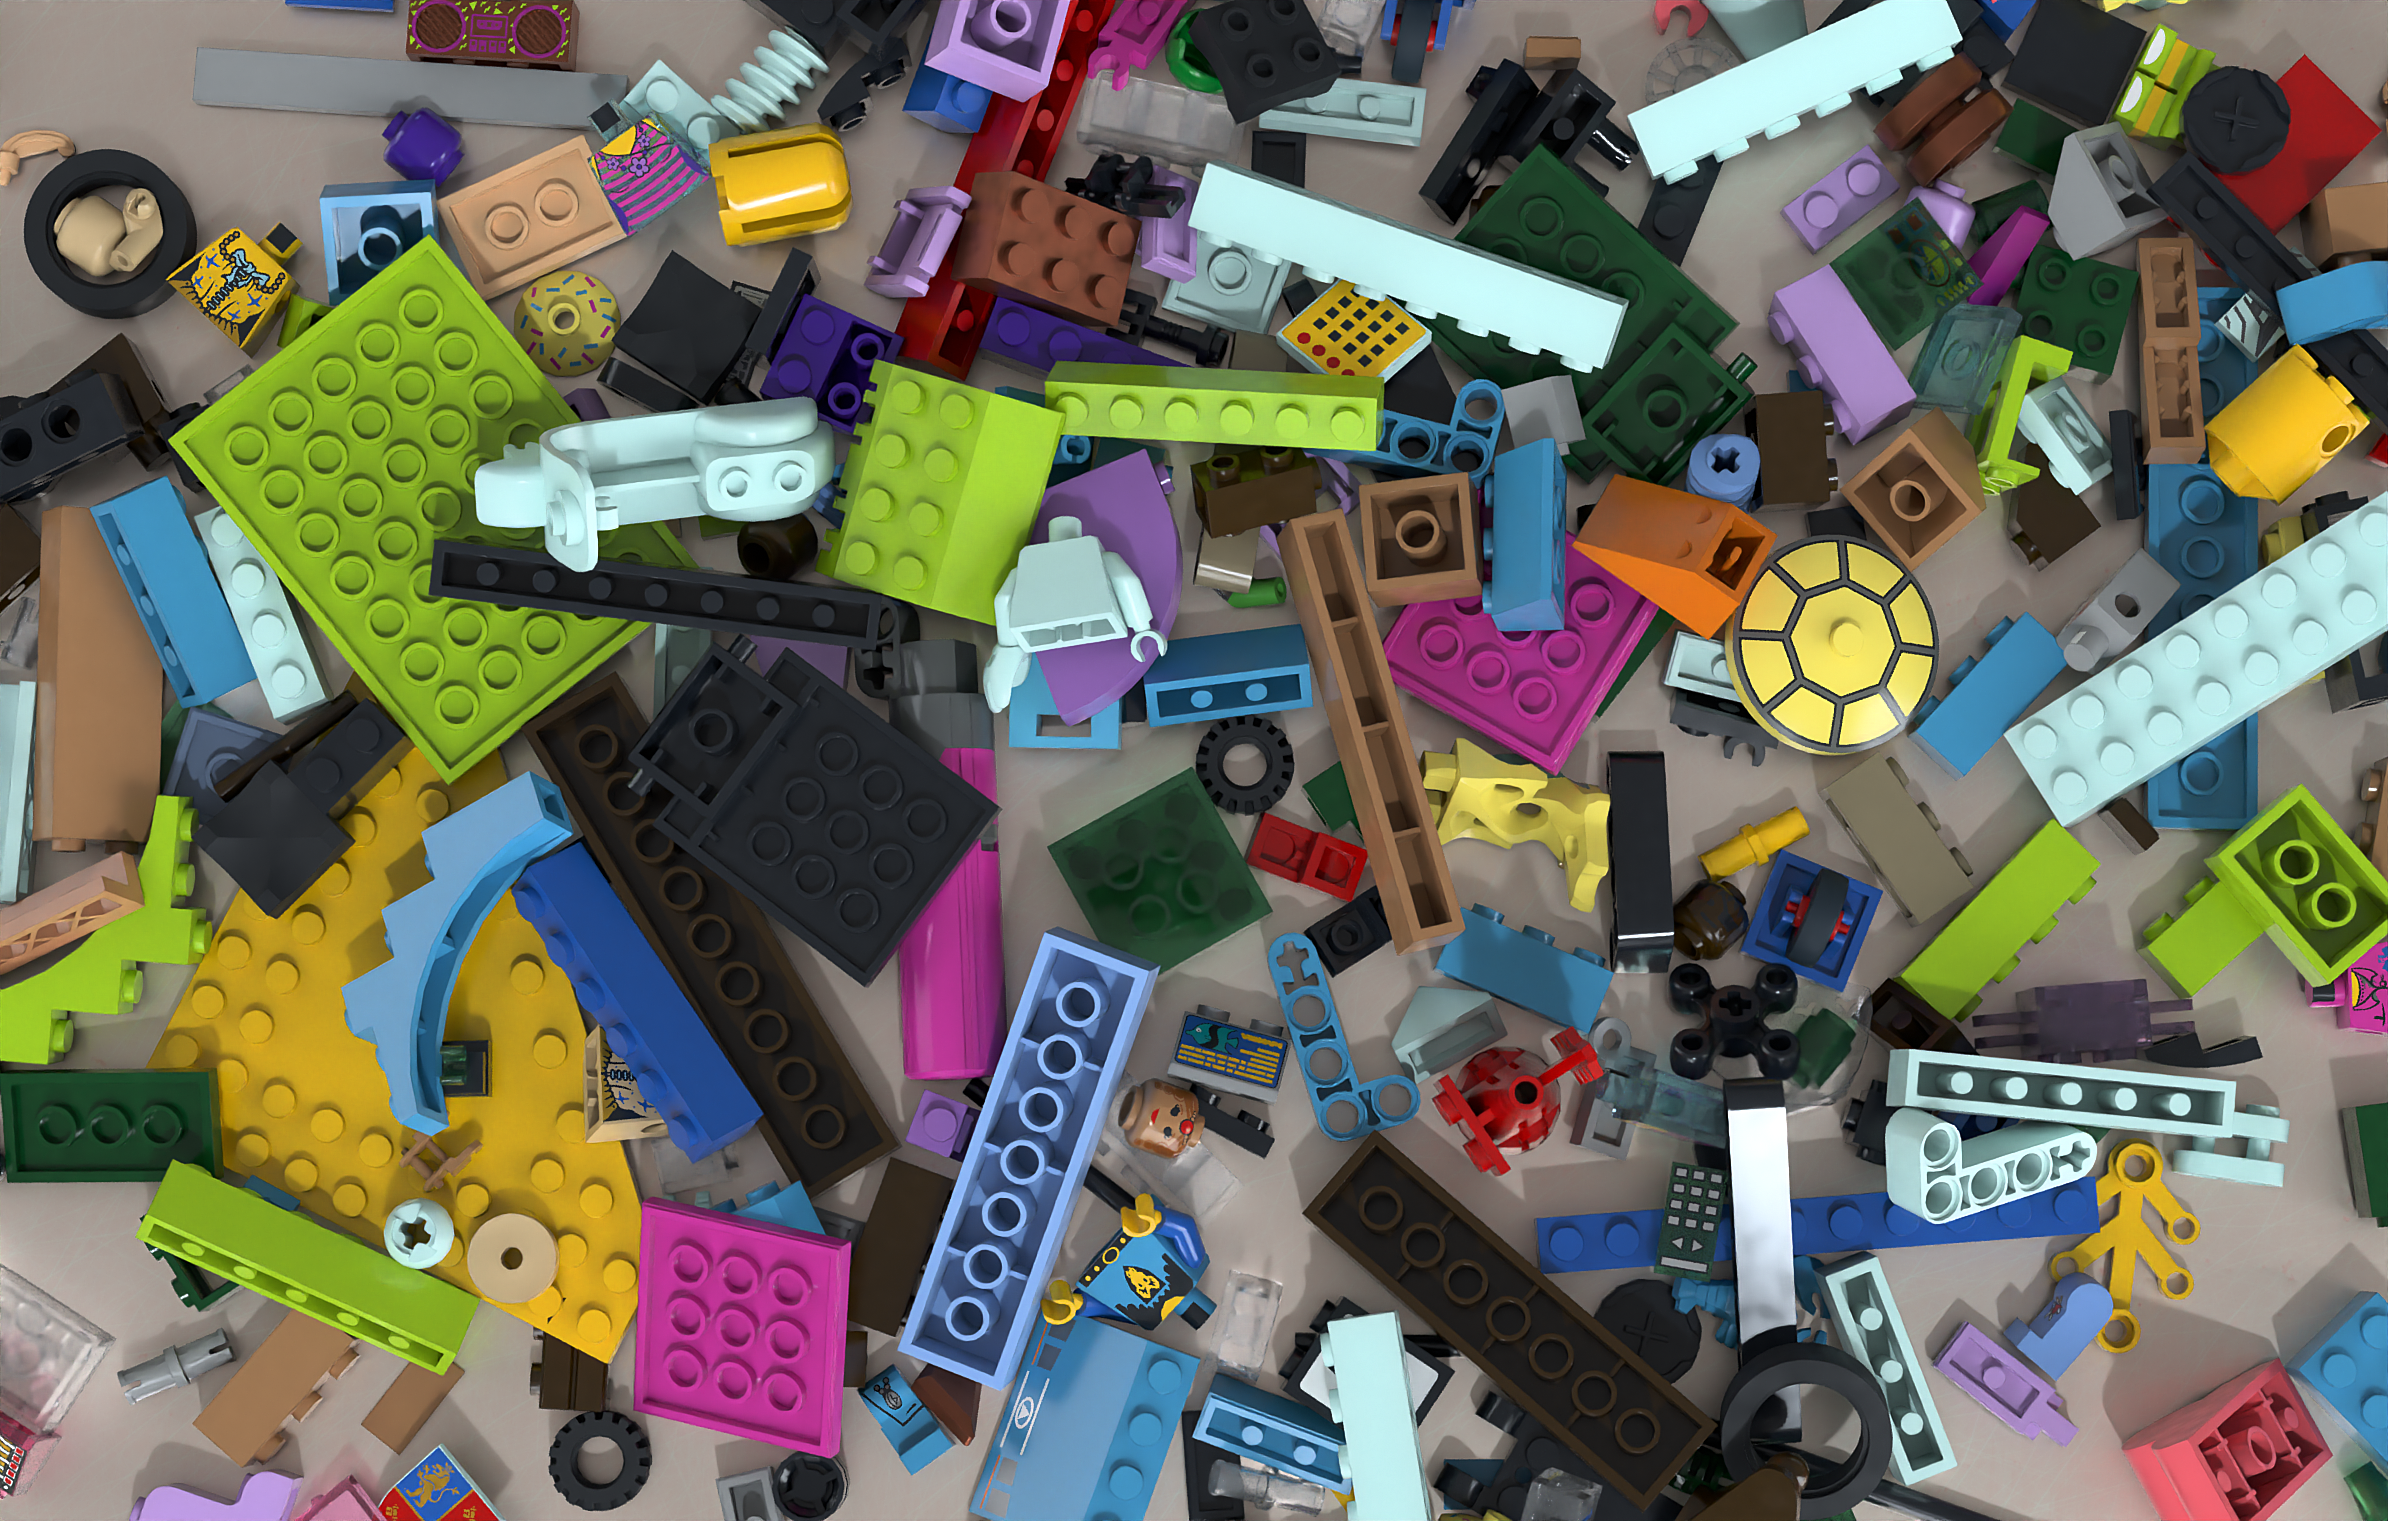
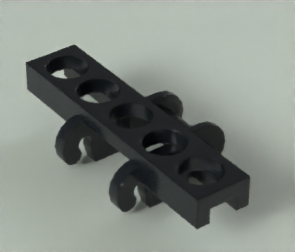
[1064,154,1186,219]

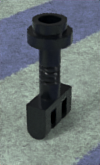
[1104,288,1229,367]

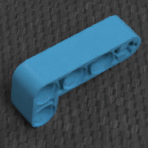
[2275,261,2388,346]
[1301,379,1505,489]
[1267,932,1421,1142]

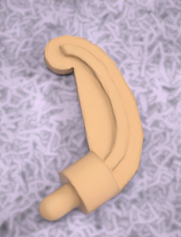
[0,130,75,186]

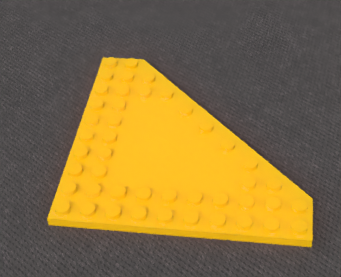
[145,670,642,1364]

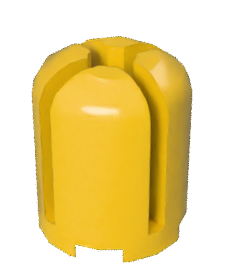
[708,122,853,247]

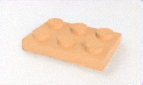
[437,134,629,302]

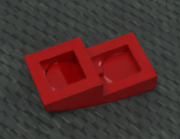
[1241,812,1368,902]

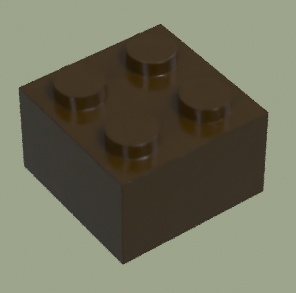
[1743,390,1838,513]

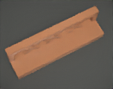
[0,851,145,976]

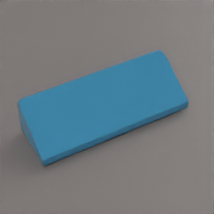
[1192,1374,1353,1496]

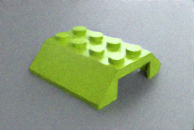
[814,359,1067,626]

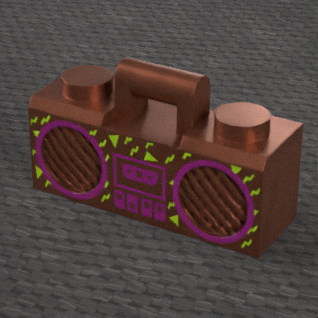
[406,0,580,72]

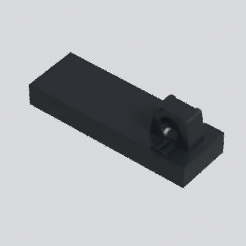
[1418,58,1540,225]

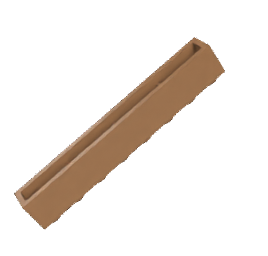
[1276,508,1466,956]

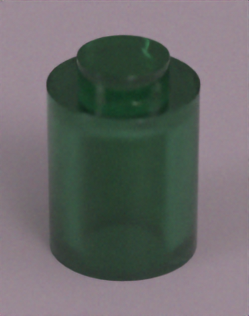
[1969,179,2054,247]

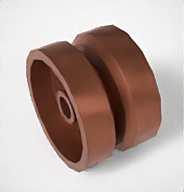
[1873,51,2015,188]

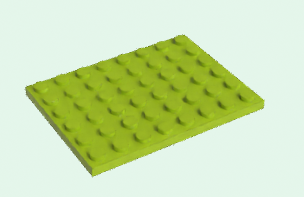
[168,234,701,786]

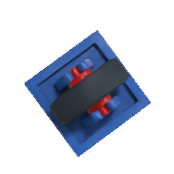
[1380,0,1476,83]
[1738,849,1883,994]

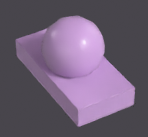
[1134,164,1198,284]

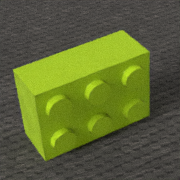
[2203,783,2388,987]

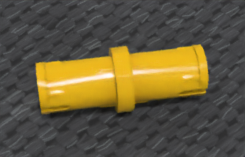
[1697,806,1810,882]

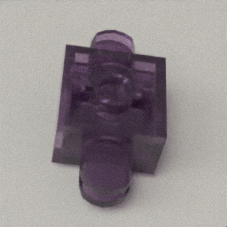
[1972,979,2196,1065]

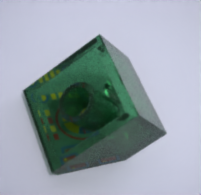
[1829,197,1984,351]

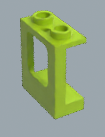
[1964,335,2073,496]

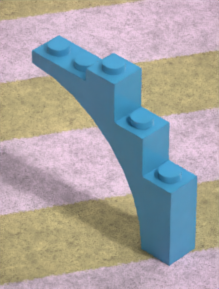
[341,771,574,1136]

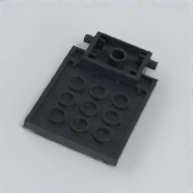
[626,634,1003,988]

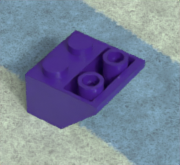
[759,293,905,438]

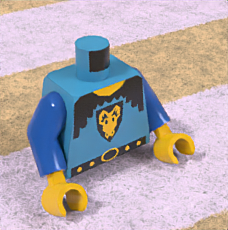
[1040,1193,1217,1331]

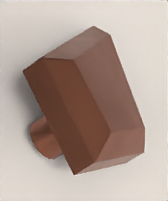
[911,1363,982,1446]

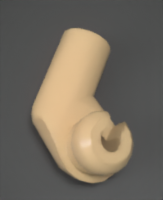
[111,188,163,272]

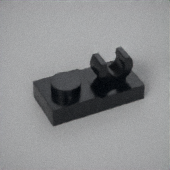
[1670,687,1779,767]

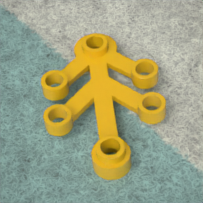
[2048,1138,2201,1353]

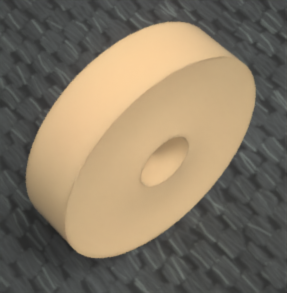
[467,1213,560,1303]

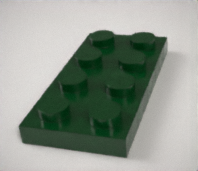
[0,1068,224,1183]

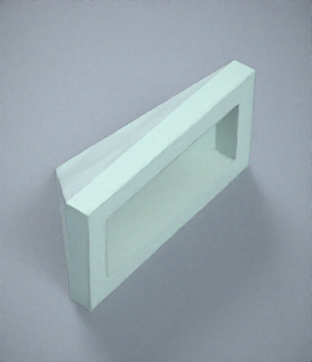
[1391,986,1508,1084]

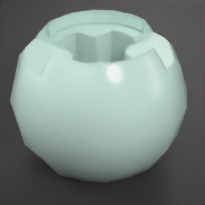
[384,1198,454,1269]

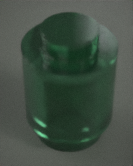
[1786,1008,1857,1091]

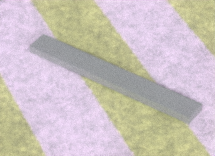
[192,47,630,132]

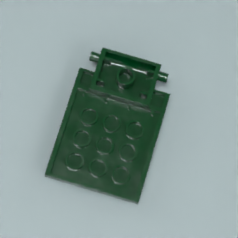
[1396,142,1758,487]

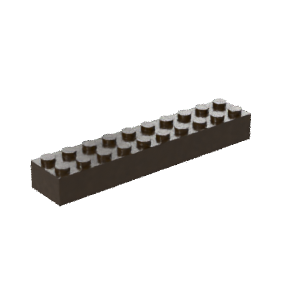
[520,671,903,1202]

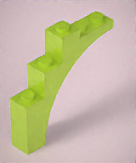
[0,795,212,1065]

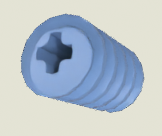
[1684,433,1761,514]

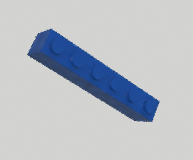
[511,842,764,1164]

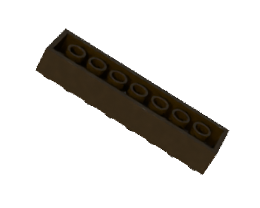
[1302,1129,1718,1513]

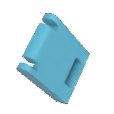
[1009,652,1123,750]

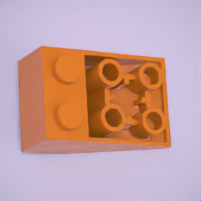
[1571,474,1778,640]

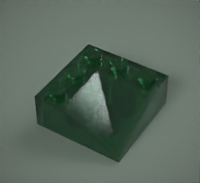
[1047,767,1273,977]

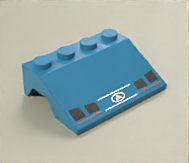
[969,1310,1201,1521]

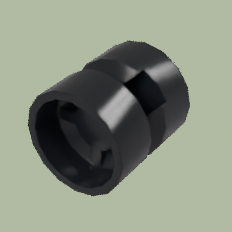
[772,1451,850,1521]

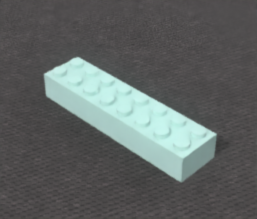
[2003,491,2388,828]

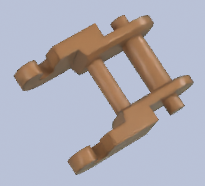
[399,1109,483,1192]

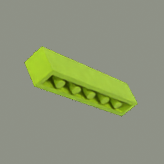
[1045,361,1384,451]
[135,1159,480,1376]

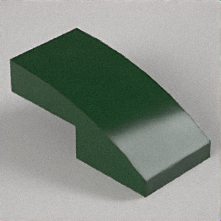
[1992,98,2080,186]

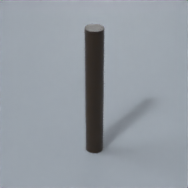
[213,689,360,803]

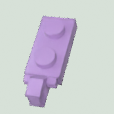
[1931,1321,2079,1447]

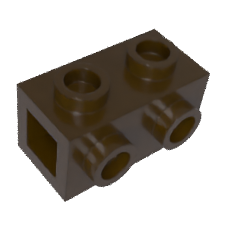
[1190,445,1322,539]

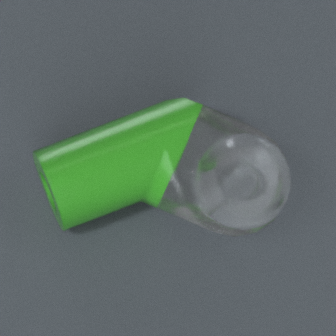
[1213,576,1287,608]

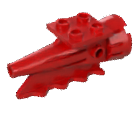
[1431,1026,1604,1177]

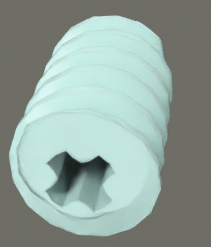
[711,26,830,135]

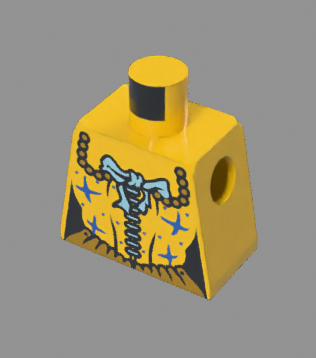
[166,222,303,359]

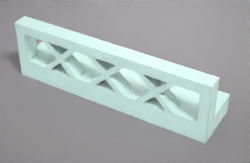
[0,681,38,905]

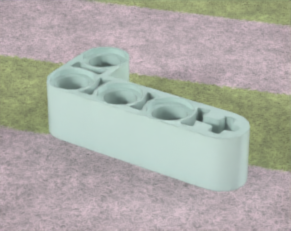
[1885,1106,2097,1224]

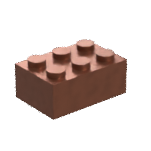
[950,171,1142,327]

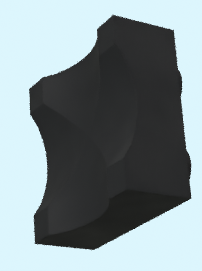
[1188,0,1341,124]
[611,250,762,406]
[191,759,356,919]

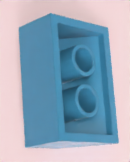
[1482,438,1567,631]

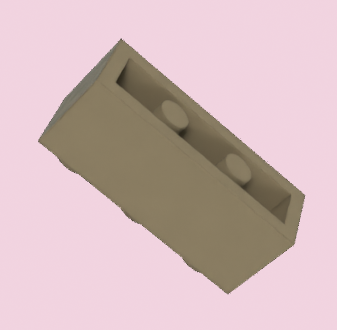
[1818,751,1974,928]

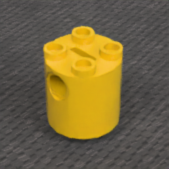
[2203,343,2370,506]

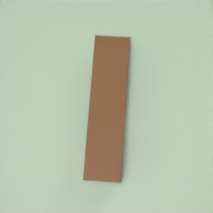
[2136,237,2206,464]

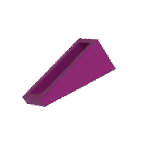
[1957,205,2050,313]

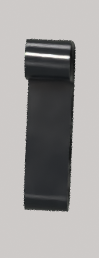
[1606,751,1674,974]

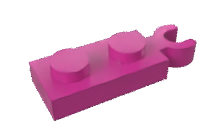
[1088,0,1197,91]

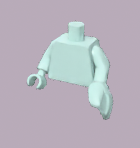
[983,516,1168,713]

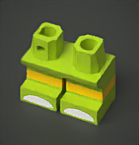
[2106,23,2221,152]

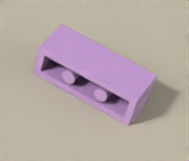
[1767,263,1917,446]

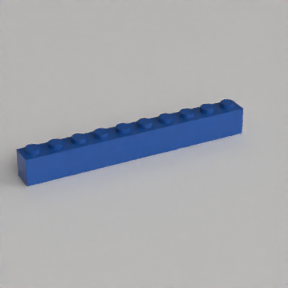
[1534,1176,2100,1274]

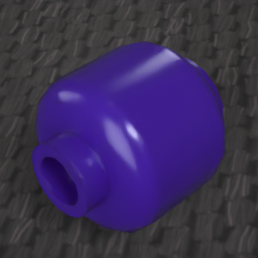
[381,107,465,188]

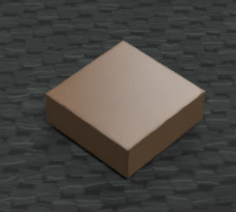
[1523,36,1581,70]

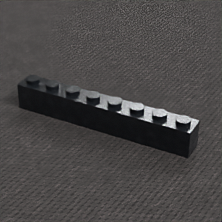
[428,537,883,650]

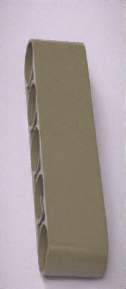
[1193,329,1289,594]

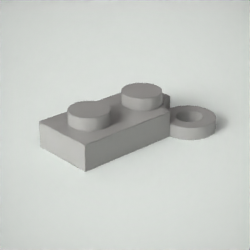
[1569,1017,1657,1161]

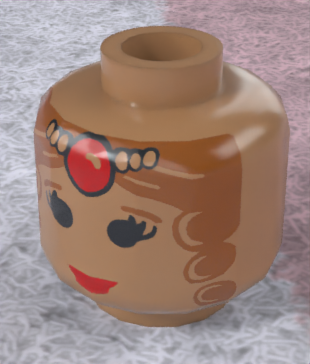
[1118,1078,1205,1159]

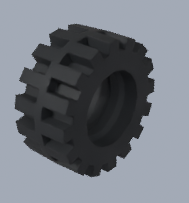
[548,1410,652,1512]

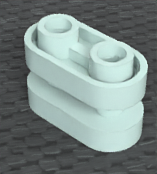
[2172,1104,2290,1187]

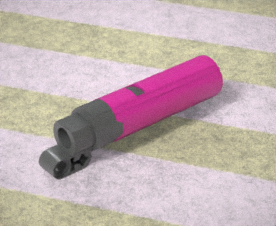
[854,596,1008,1081]

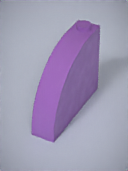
[1029,449,1183,727]

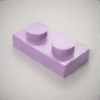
[1780,144,1901,255]

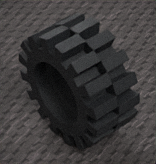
[1196,714,1295,816]

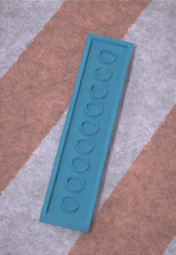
[2143,287,2258,831]

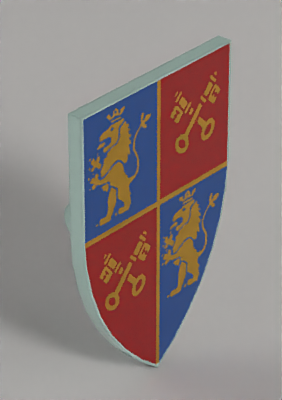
[373,1443,506,1521]

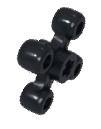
[1667,963,1802,1081]

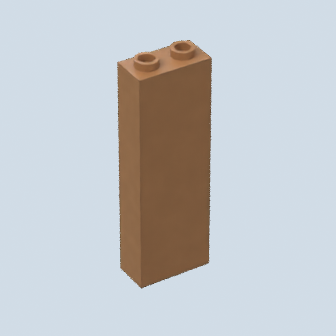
[32,505,163,855]

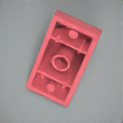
[2121,1357,2333,1521]

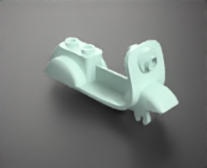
[474,396,836,572]

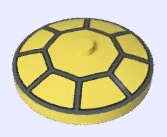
[1725,534,1939,755]

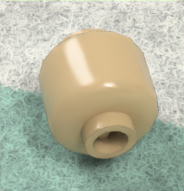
[53,195,127,277]

